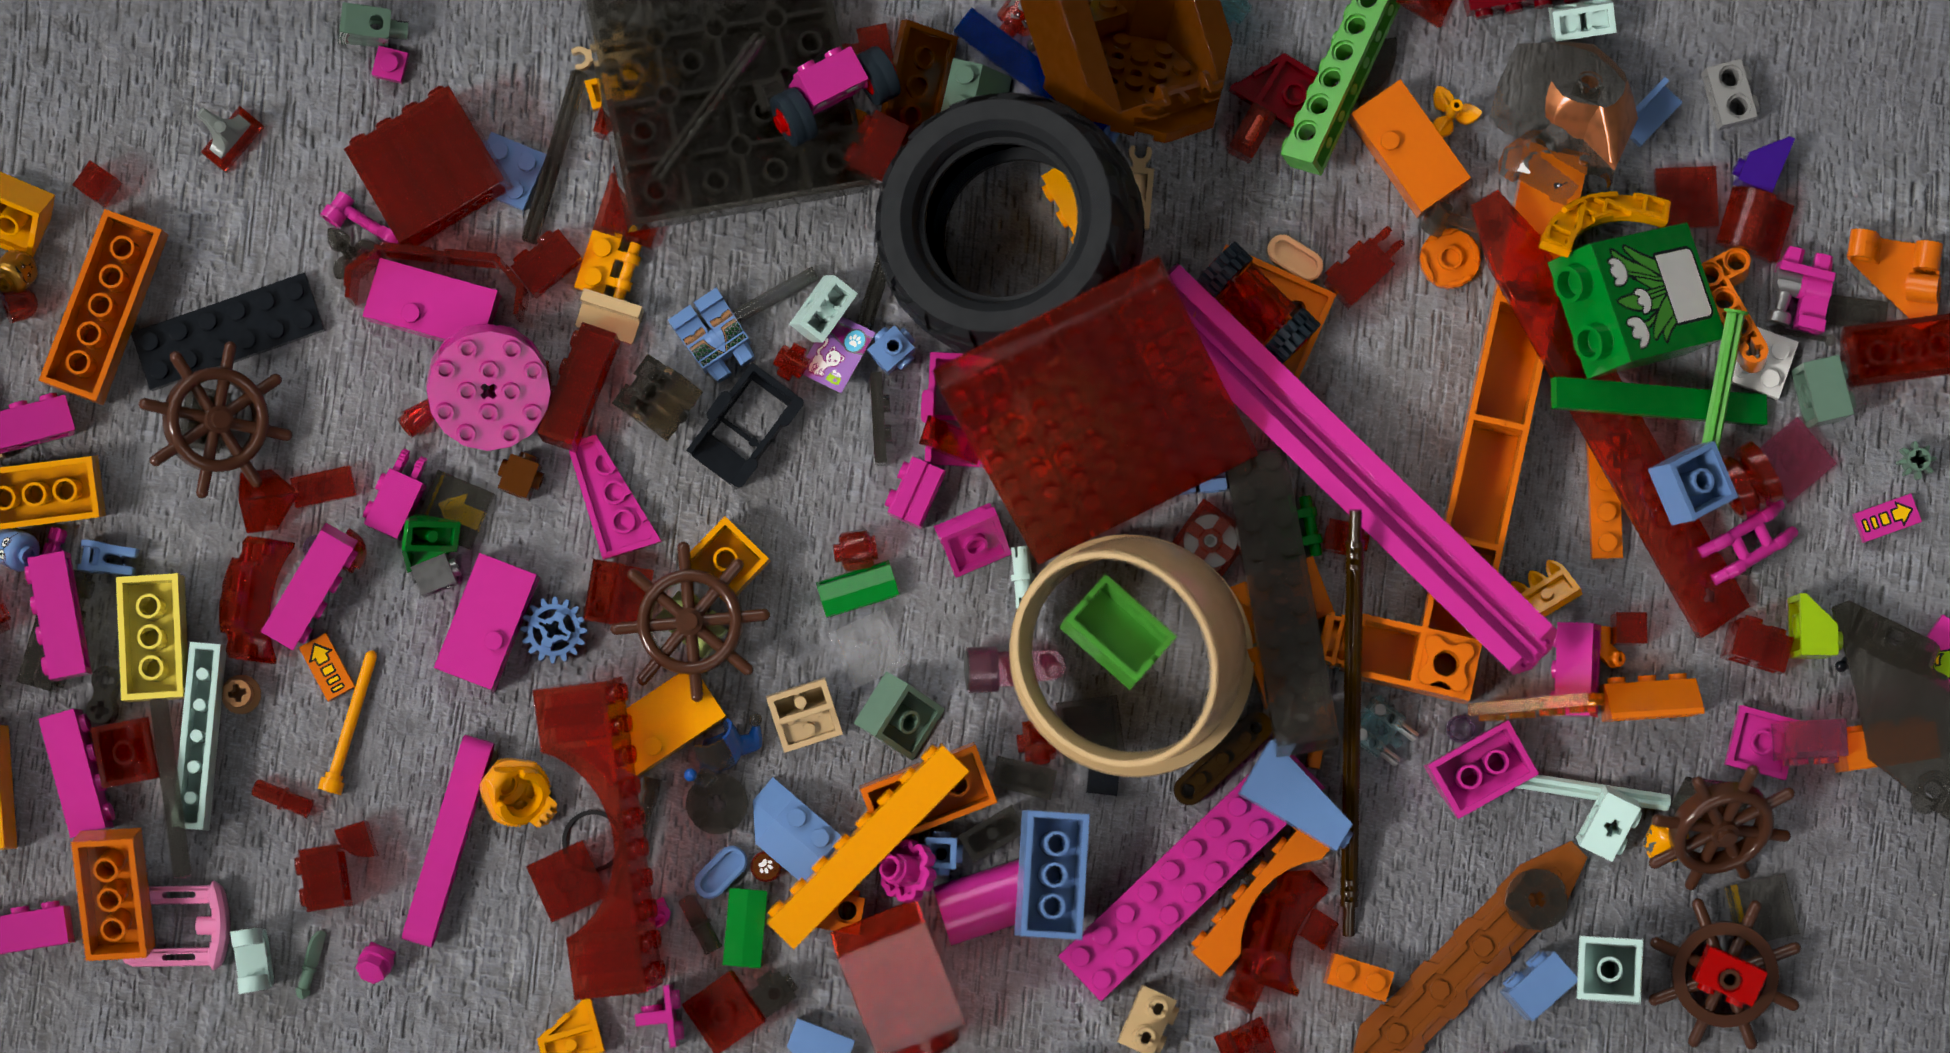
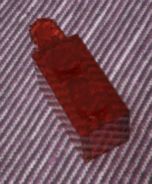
[1323,225,1405,310]

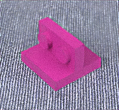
[934,503,1012,578]

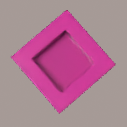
[371,46,409,84]

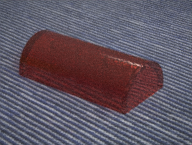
[1840,313,1950,388]

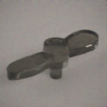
[1218,852,1266,893]

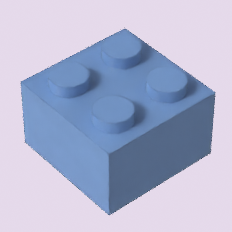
[1648,441,1738,526]
[1500,951,1578,1021]

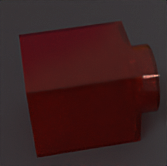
[830,901,966,1053]

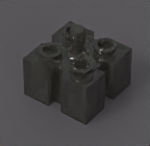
[612,354,703,442]

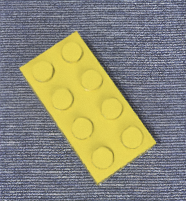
[116,573,188,702]

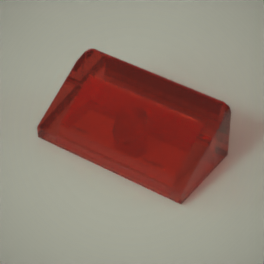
[919,415,978,465]

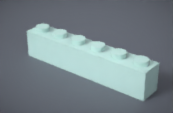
[172,642,227,831]

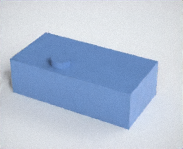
[1014,810,1090,940]

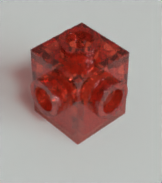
[1016,720,1056,765]

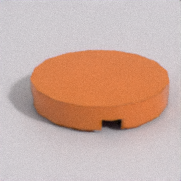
[1419,228,1481,289]

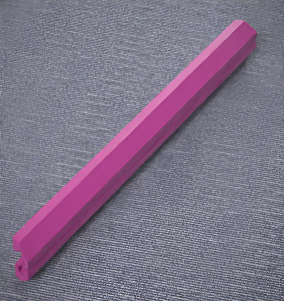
[1149,264,1558,675]

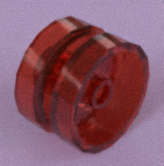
[1721,441,1784,520]

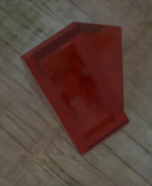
[238,469,300,534]

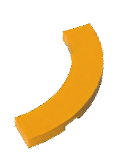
[1538,191,1671,258]

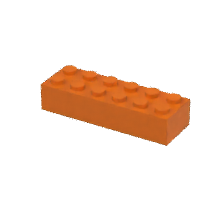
[38,209,169,406]

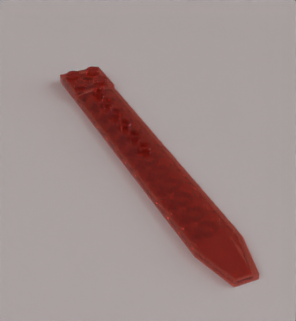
[1471,190,1750,638]

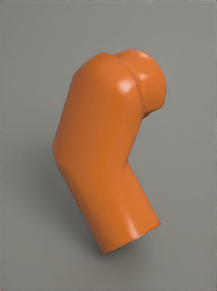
[1600,626,1626,668]

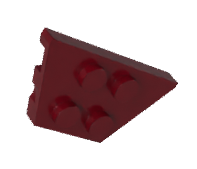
[1229,53,1336,140]

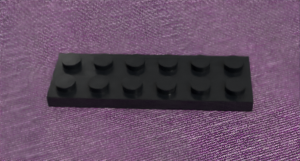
[131,273,325,391]

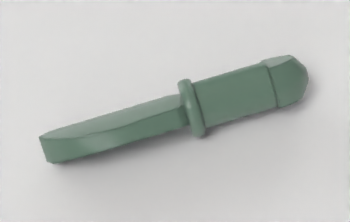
[296,930,326,999]

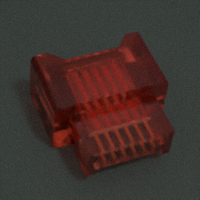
[1227,103,1276,164]

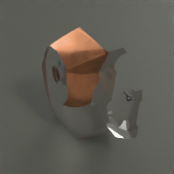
[1490,42,1638,205]

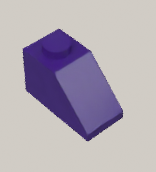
[1732,136,1795,199]

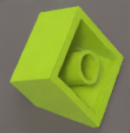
[1788,593,1843,659]

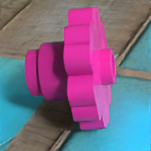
[879,839,937,903]

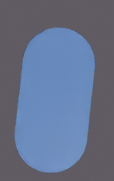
[694,846,748,899]

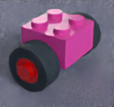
[770,46,901,147]

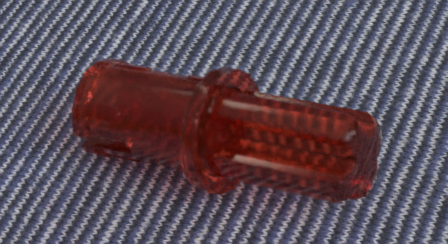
[252,779,314,819]

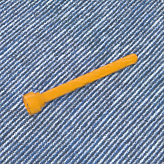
[317,650,377,795]

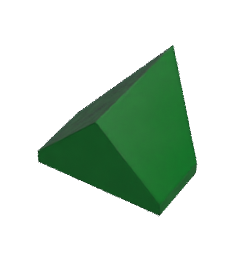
[401,514,461,573]

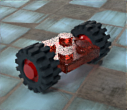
[1197,241,1321,364]

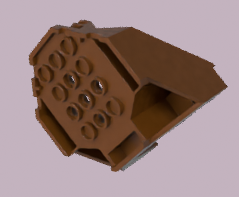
[1019,0,1233,143]

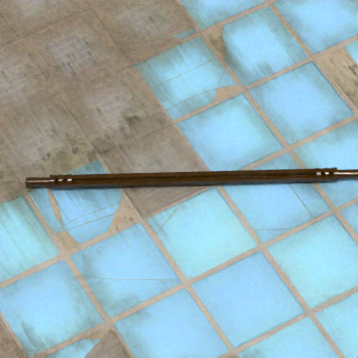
[1340,509,1365,937]

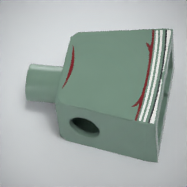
[338,2,408,47]

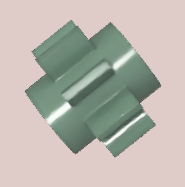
[1895,441,1937,481]

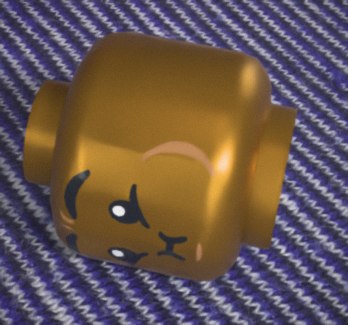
[0,250,38,295]

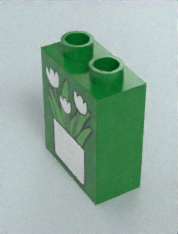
[1548,222,1724,379]

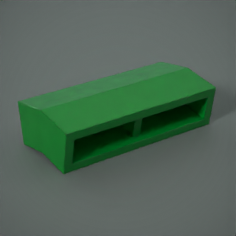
[816,560,900,618]
[722,888,768,968]

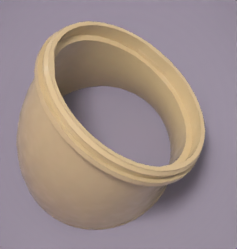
[1009,534,1254,777]

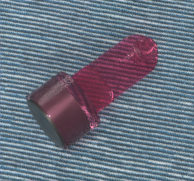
[964,646,1066,693]

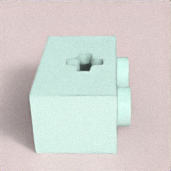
[789,275,858,343]
[1576,785,1642,862]

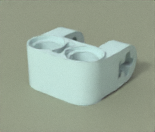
[230,928,274,994]

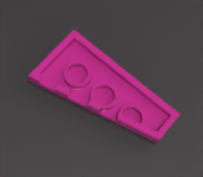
[566,434,662,560]

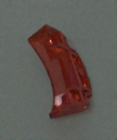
[219,536,295,664]
[1241,870,1329,997]

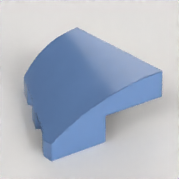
[787,1018,855,1053]

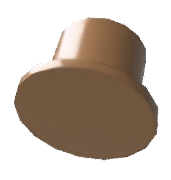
[222,675,261,714]

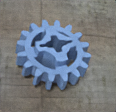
[520,597,588,664]

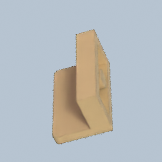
[575,288,644,344]

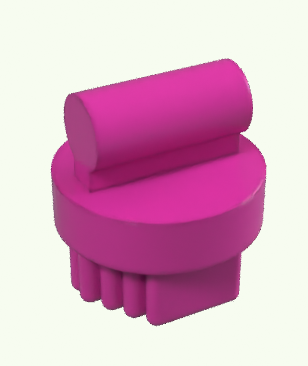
[356,942,396,984]

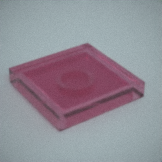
[1749,417,1837,503]

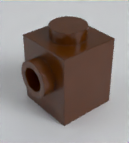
[498,451,545,501]

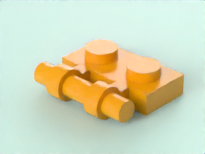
[574,230,642,300]

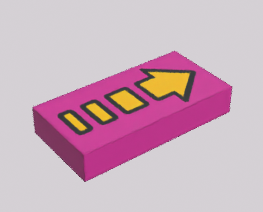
[1852,493,1922,543]

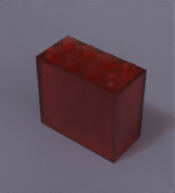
[344,85,514,250]

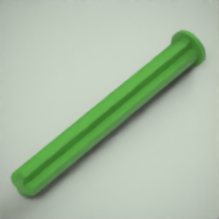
[1702,308,1749,450]

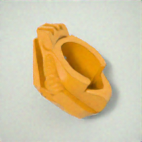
[480,758,557,828]

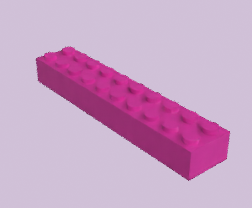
[1057,743,1325,1002]

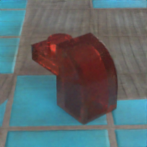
[1222,946,1274,1014]

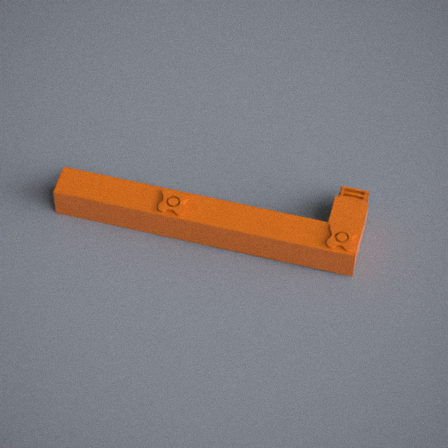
[1316,149,1588,704]

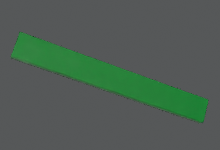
[1551,377,1768,426]

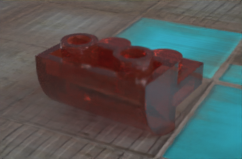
[1715,186,1795,264]
[583,559,654,626]

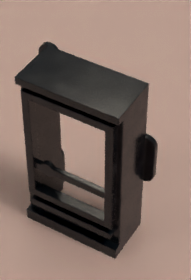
[686,362,804,490]

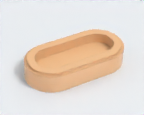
[1267,234,1323,282]

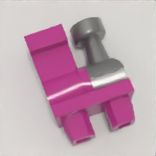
[1765,246,1836,335]

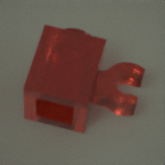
[838,23,893,61]

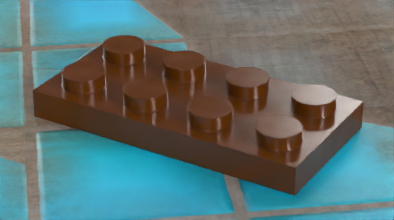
[875,19,959,146]

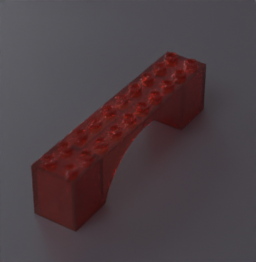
[532,676,666,1000]

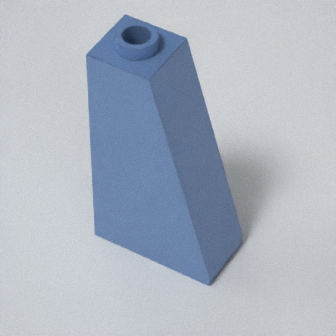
[1238,740,1353,851]

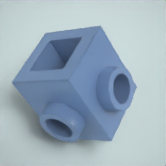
[867,325,915,376]
[921,831,963,876]

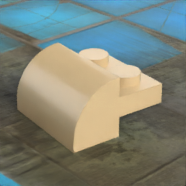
[766,677,843,753]

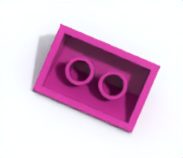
[1424,720,1539,819]

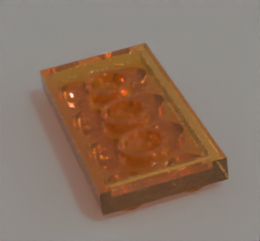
[1468,693,1605,722]

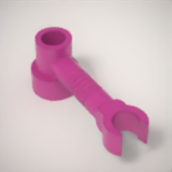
[320,191,401,249]

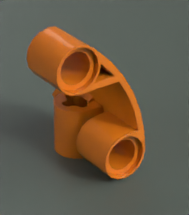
[1847,228,1943,329]

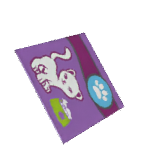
[798,317,876,393]

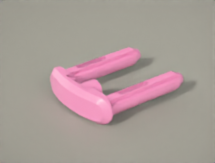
[123,880,230,971]

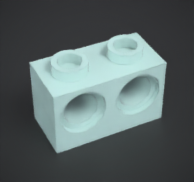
[1548,0,1617,42]

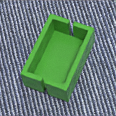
[1059,574,1177,690]

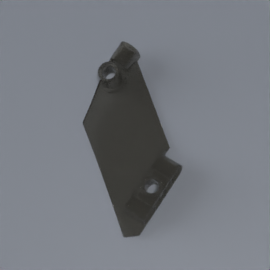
[1831,600,1950,820]

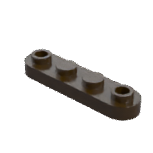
[1173,712,1272,806]

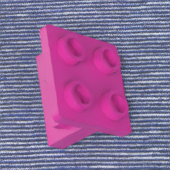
[634,984,685,1048]

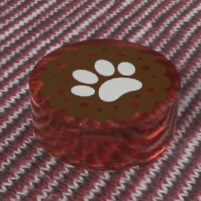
[751,851,782,882]

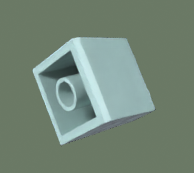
[1577,936,1643,1005]

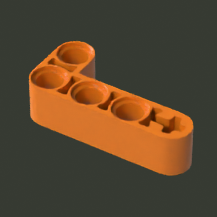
[1702,248,1769,373]

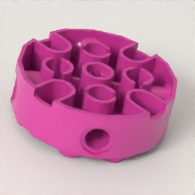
[426,324,551,451]

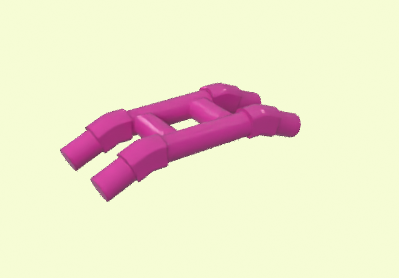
[1697,499,1798,586]

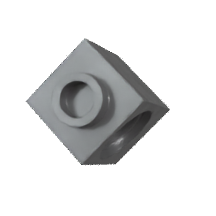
[410,553,461,598]

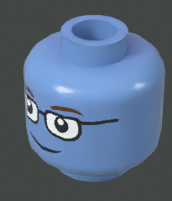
[0,528,40,572]

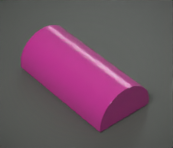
[933,859,1019,946]

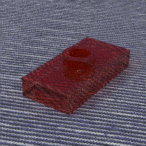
[290,465,357,509]

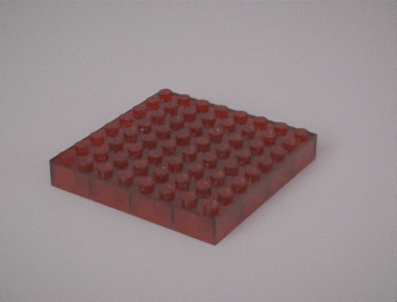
[932,256,1259,565]

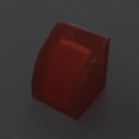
[334,820,379,858]
[1297,909,1339,951]

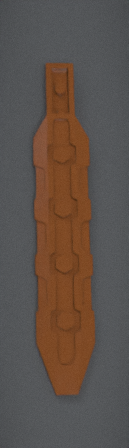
[1352,841,1588,1053]

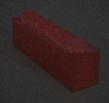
[536,322,621,453]

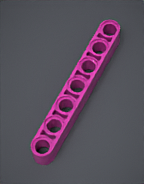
[402,735,495,948]

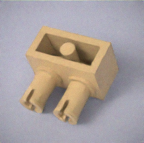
[1117,985,1180,1053]

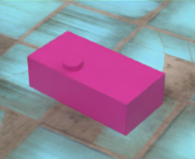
[363,258,501,342]
[434,553,540,692]

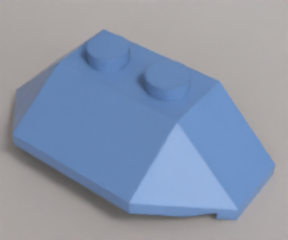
[753,777,841,881]

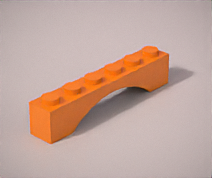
[1191,826,1330,977]

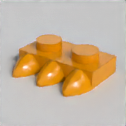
[1511,560,1583,617]

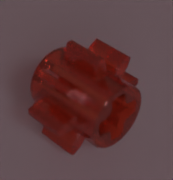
[773,342,811,382]

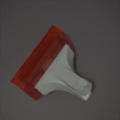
[197,106,265,173]

